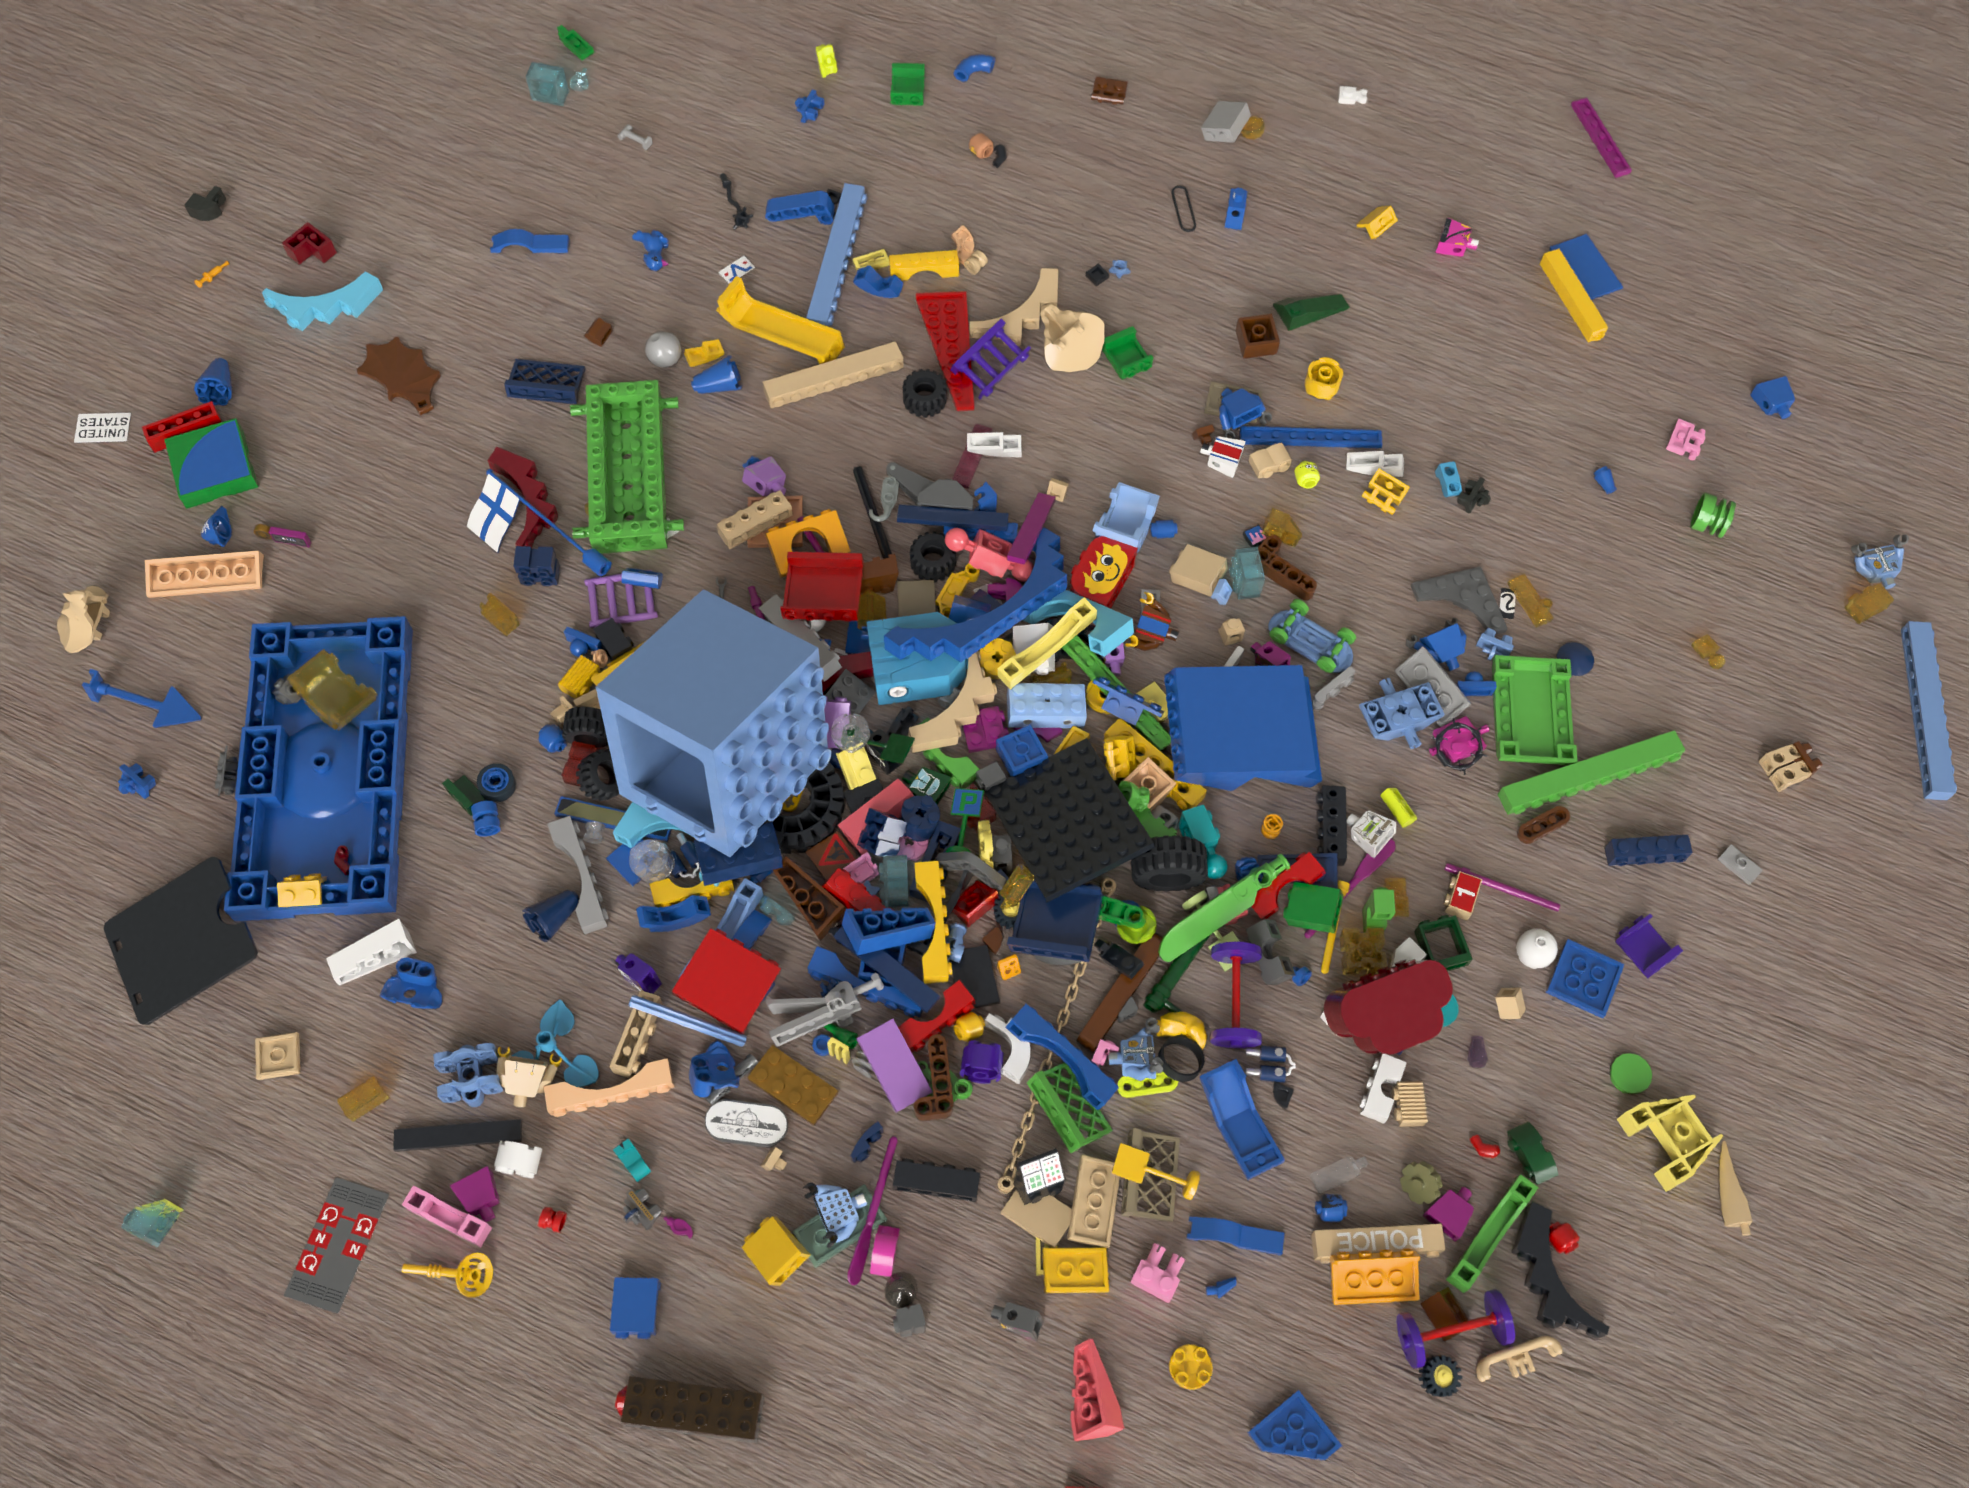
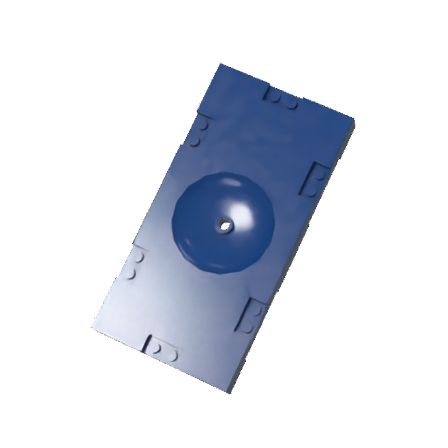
[224,616,413,921]

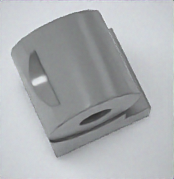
[1151,805,1179,830]

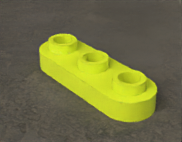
[1117,1071,1179,1098]

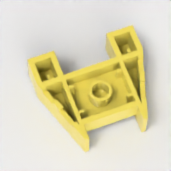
[1617,1095,1723,1192]

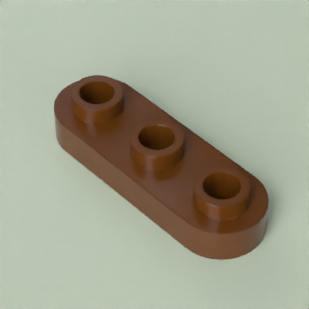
[1517,806,1570,844]

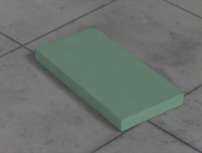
[793,1184,888,1268]

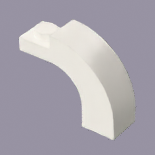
[985,1013,1030,1084]

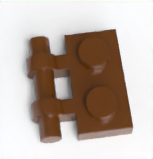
[1091,77,1128,105]

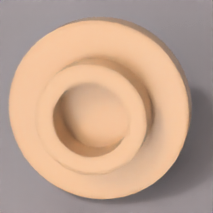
[590,649,608,668]

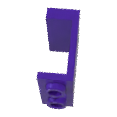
[1615,913,1683,979]

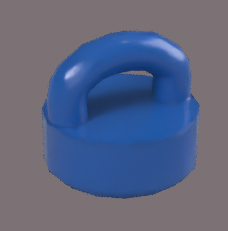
[1292,966,1312,986]

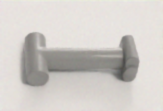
[617,124,653,150]

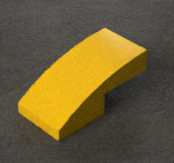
[684,339,724,367]

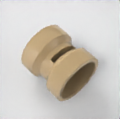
[964,250,988,275]

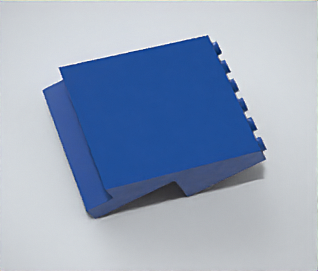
[1164,665,1322,791]

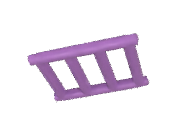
[584,570,658,628]

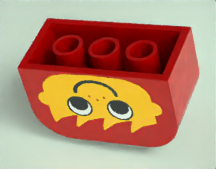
[1070,536,1138,609]

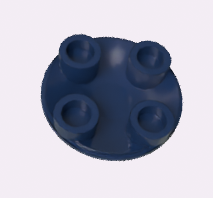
[1556,642,1594,677]

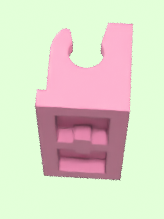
[843,852,879,885]

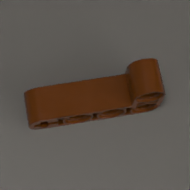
[1252,535,1317,601]
[914,1034,953,1121]

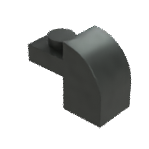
[184,186,226,221]

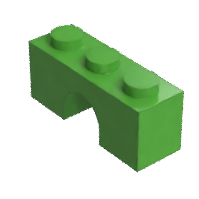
[1362,887,1395,933]

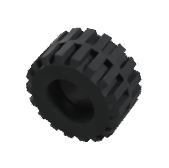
[902,369,947,418]
[910,531,956,582]
[562,707,608,748]
[576,749,619,801]

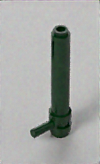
[1143,934,1211,1013]

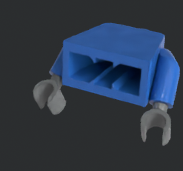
[1219,388,1272,439]
[1406,618,1467,671]

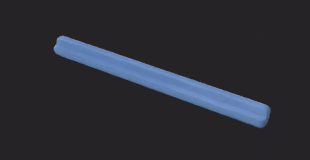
[629,995,747,1047]

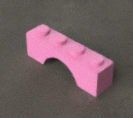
[402,1185,492,1247]

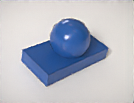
[564,627,603,657]
[1456,671,1497,696]

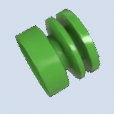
[1690,492,1736,538]

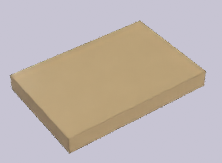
[1001,1190,1072,1248]

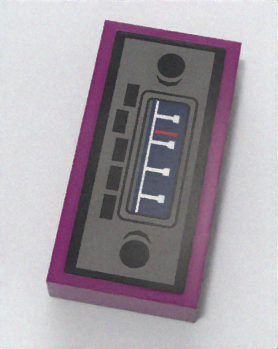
[269,526,312,548]

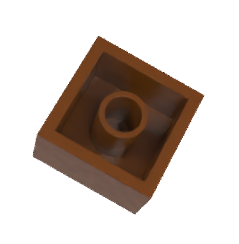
[1235,314,1280,359]

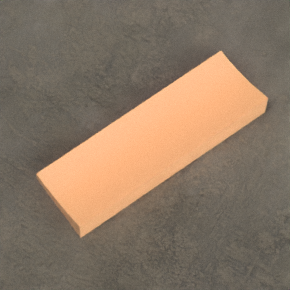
[145,551,264,598]

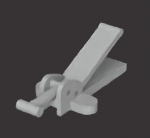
[766,973,884,1047]

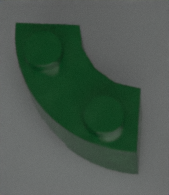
[1507,1121,1559,1185]

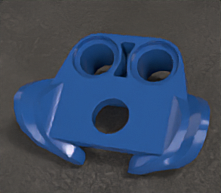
[379,958,442,1009]
[689,1040,740,1097]

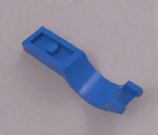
[490,229,569,253]
[1186,1217,1285,1256]

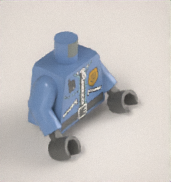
[1851,535,1909,589]
[1109,1017,1164,1081]

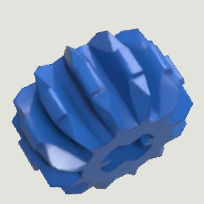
[1235,857,1263,882]

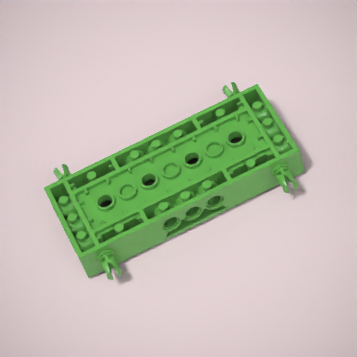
[570,380,684,554]

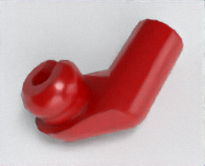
[1469,1134,1500,1158]

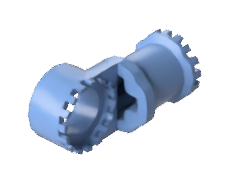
[946,922,967,963]

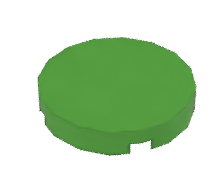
[1610,1053,1652,1095]

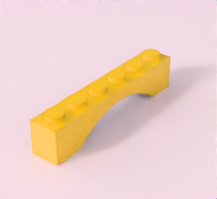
[914,861,952,983]

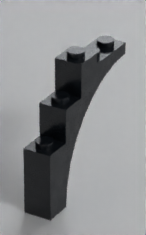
[1511,1202,1610,1339]

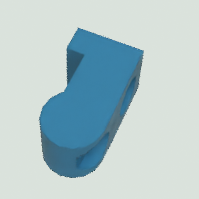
[1435,461,1462,497]

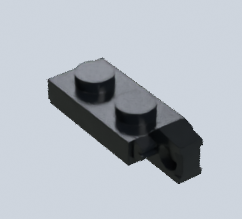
[1094,939,1145,979]

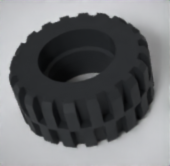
[1131,835,1208,892]

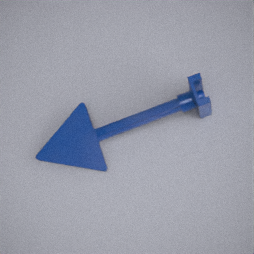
[82,669,202,728]

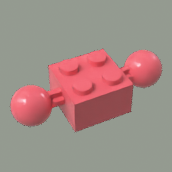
[945,528,1034,582]

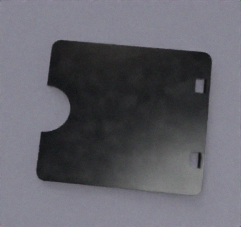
[104,857,258,1025]

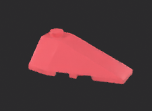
[1070,1339,1124,1441]

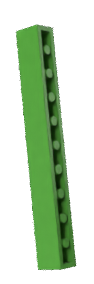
[1498,730,1685,815]

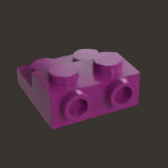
[962,706,1009,753]

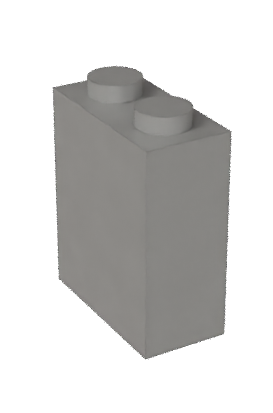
[1201,101,1251,142]

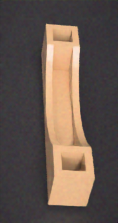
[544,1058,674,1117]

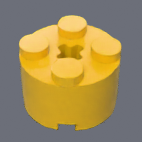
[1305,357,1343,400]
[978,638,1016,679]

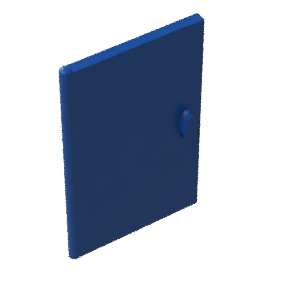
[1549,234,1623,300]

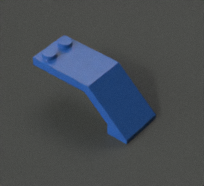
[1199,1059,1285,1180]

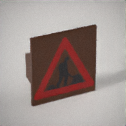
[806,831,858,880]

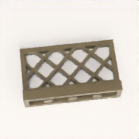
[1121,1128,1180,1222]

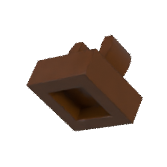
[1192,424,1215,445]

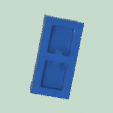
[974,482,997,512]

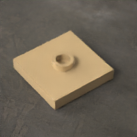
[255,1032,300,1080]

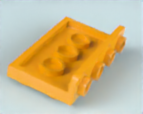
[1330,1248,1420,1305]

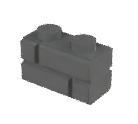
[892,1304,926,1338]

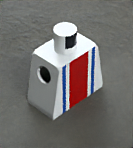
[1200,437,1246,478]

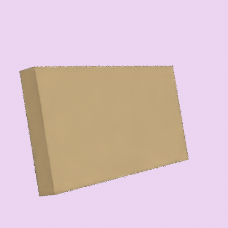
[1067,1155,1120,1249]

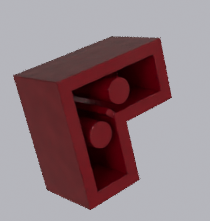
[282,222,337,265]

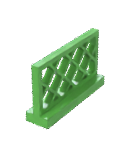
[1027,1062,1113,1153]

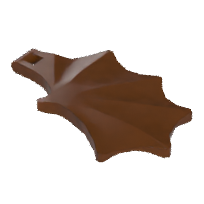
[356,336,441,416]

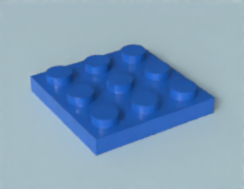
[1546,939,1625,1019]

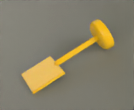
[1112,1143,1200,1200]

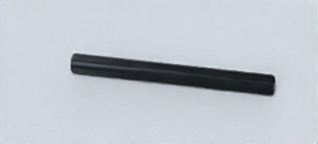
[853,466,892,559]

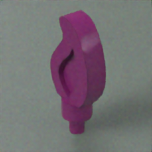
[663,1216,693,1239]

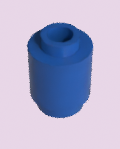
[1150,519,1178,539]

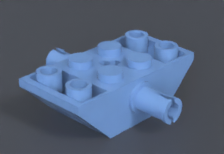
[1359,678,1445,749]

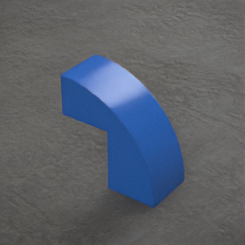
[853,265,904,298]

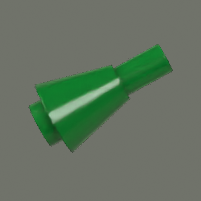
[824,1023,858,1050]

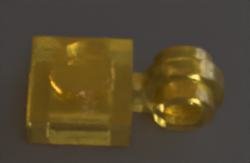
[1691,634,1725,669]

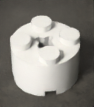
[494,1141,542,1179]

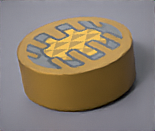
[253,524,272,540]

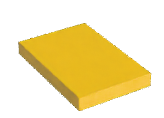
[1042,1248,1109,1293]

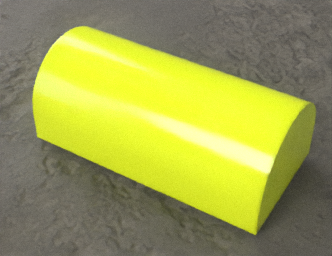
[1380,788,1417,828]

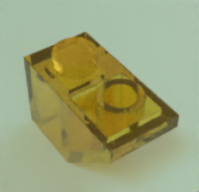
[1261,507,1302,548]

